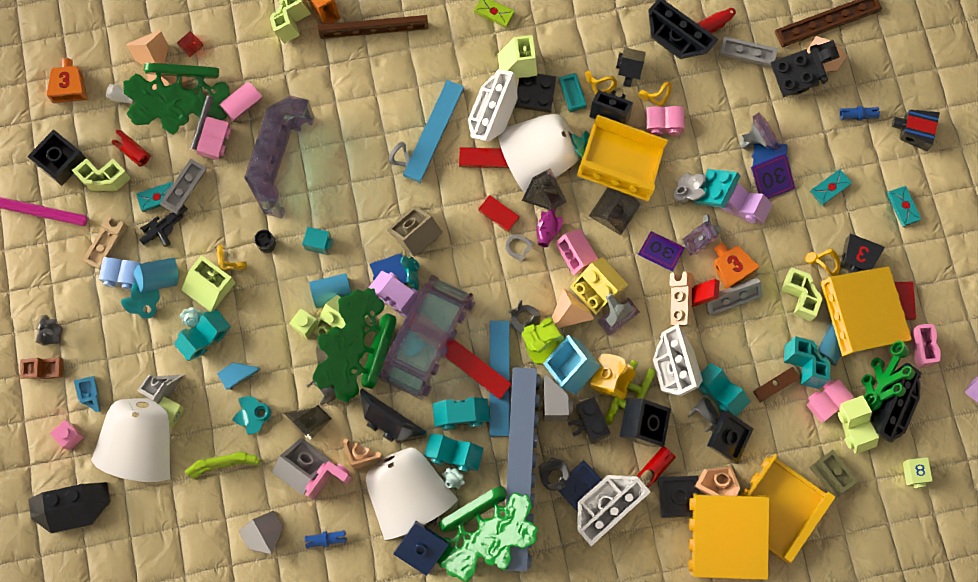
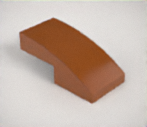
[20,357,64,379]

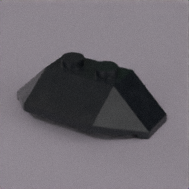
[648,0,718,59]
[871,363,921,442]
[360,388,428,443]
[28,482,111,534]

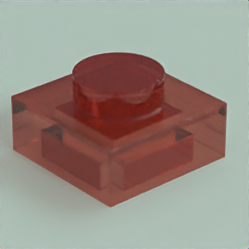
[177,31,204,57]

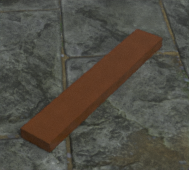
[775,0,882,48]
[318,15,429,39]

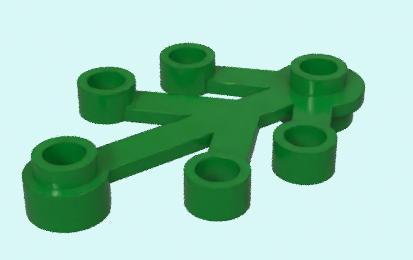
[862,341,915,411]

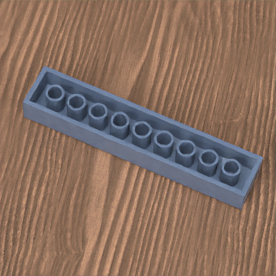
[502,367,540,573]

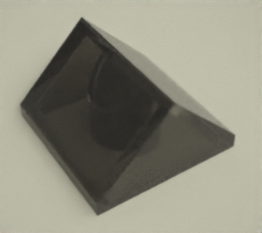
[589,187,641,235]

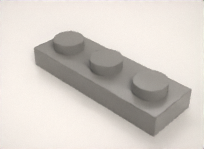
[719,36,778,68]
[160,158,207,214]
[706,278,763,316]

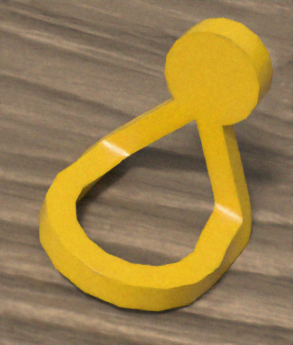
[585,71,617,95]
[638,81,672,107]
[217,245,247,271]
[805,249,841,276]

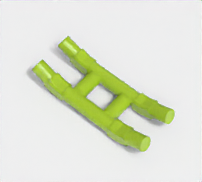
[605,360,656,424]
[185,451,260,480]

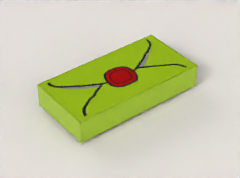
[474,0,515,28]

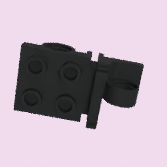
[771,40,840,98]

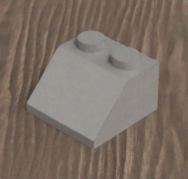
[543,376,573,422]
[272,438,332,495]

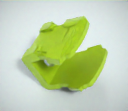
[522,317,564,365]

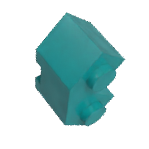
[174,310,231,361]
[784,336,831,389]
[698,363,751,416]
[433,397,490,431]
[424,434,484,473]

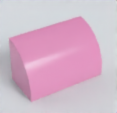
[219,82,263,122]
[555,229,598,275]

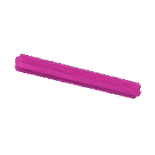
[0,197,88,226]

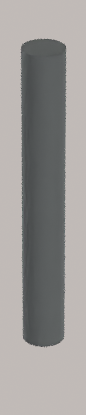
[190,95,214,150]

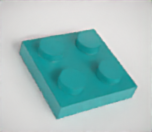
[692,169,741,208]

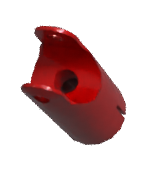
[697,8,736,34]
[111,130,151,167]
[636,446,676,488]

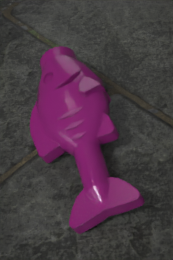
[536,192,565,248]

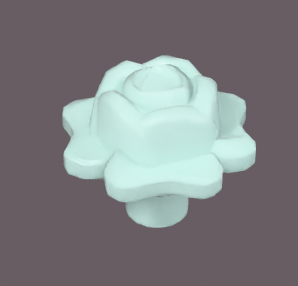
[180,307,201,327]
[442,468,465,489]

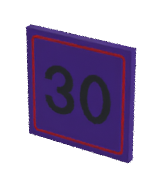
[751,153,795,199]
[638,231,685,272]

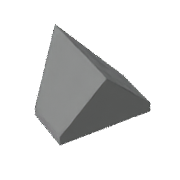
[137,375,184,404]
[239,511,283,554]

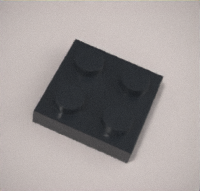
[515,74,557,113]
[707,410,753,464]
[658,475,700,518]

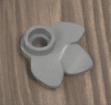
[673,173,706,203]

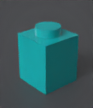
[302,227,333,255]

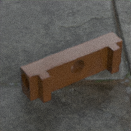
[753,367,800,403]

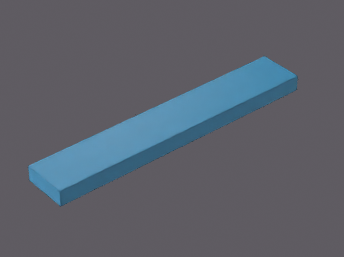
[403,80,464,183]
[490,321,509,437]

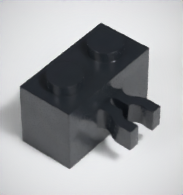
[616,47,646,87]
[589,90,633,125]
[568,397,611,444]

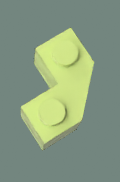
[270,0,312,43]
[72,158,131,191]
[781,268,822,322]
[838,395,879,454]

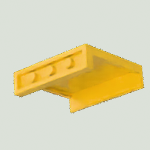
[577,115,668,201]
[821,266,912,356]
[740,454,835,564]
[688,493,769,580]

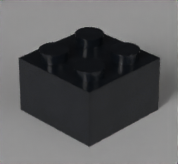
[27,129,86,186]
[619,398,671,447]

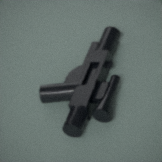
[139,205,188,247]

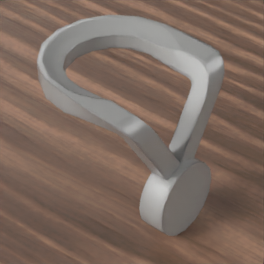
[389,142,410,167]
[505,235,534,261]

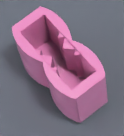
[645,106,685,136]
[196,117,231,161]
[910,324,941,368]
[806,379,854,423]

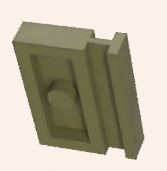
[809,450,859,499]

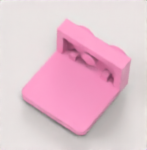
[305,461,352,500]

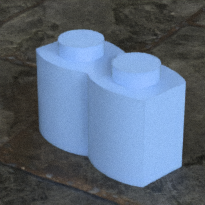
[99,257,141,290]

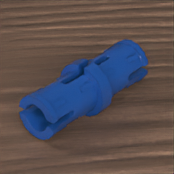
[840,106,880,121]
[304,530,347,549]

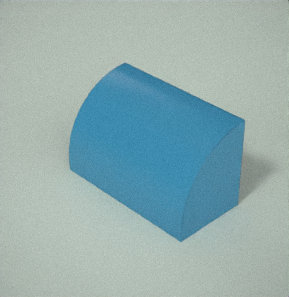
[133,258,179,293]
[309,273,351,308]
[817,323,842,366]

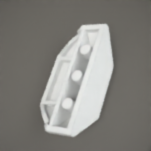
[468,69,518,142]
[653,324,703,396]
[577,475,650,546]

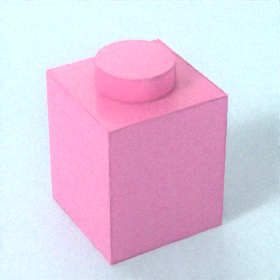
[50,420,85,451]

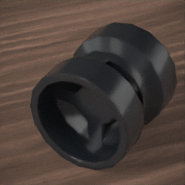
[254,230,276,253]

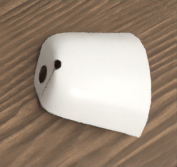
[498,114,580,197]
[91,398,170,482]
[366,448,458,540]

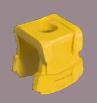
[590,354,636,400]

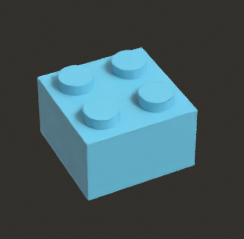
[543,335,601,395]

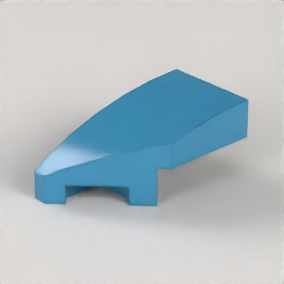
[217,363,261,390]
[74,376,101,412]

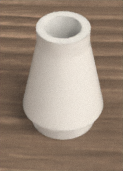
[106,83,134,104]

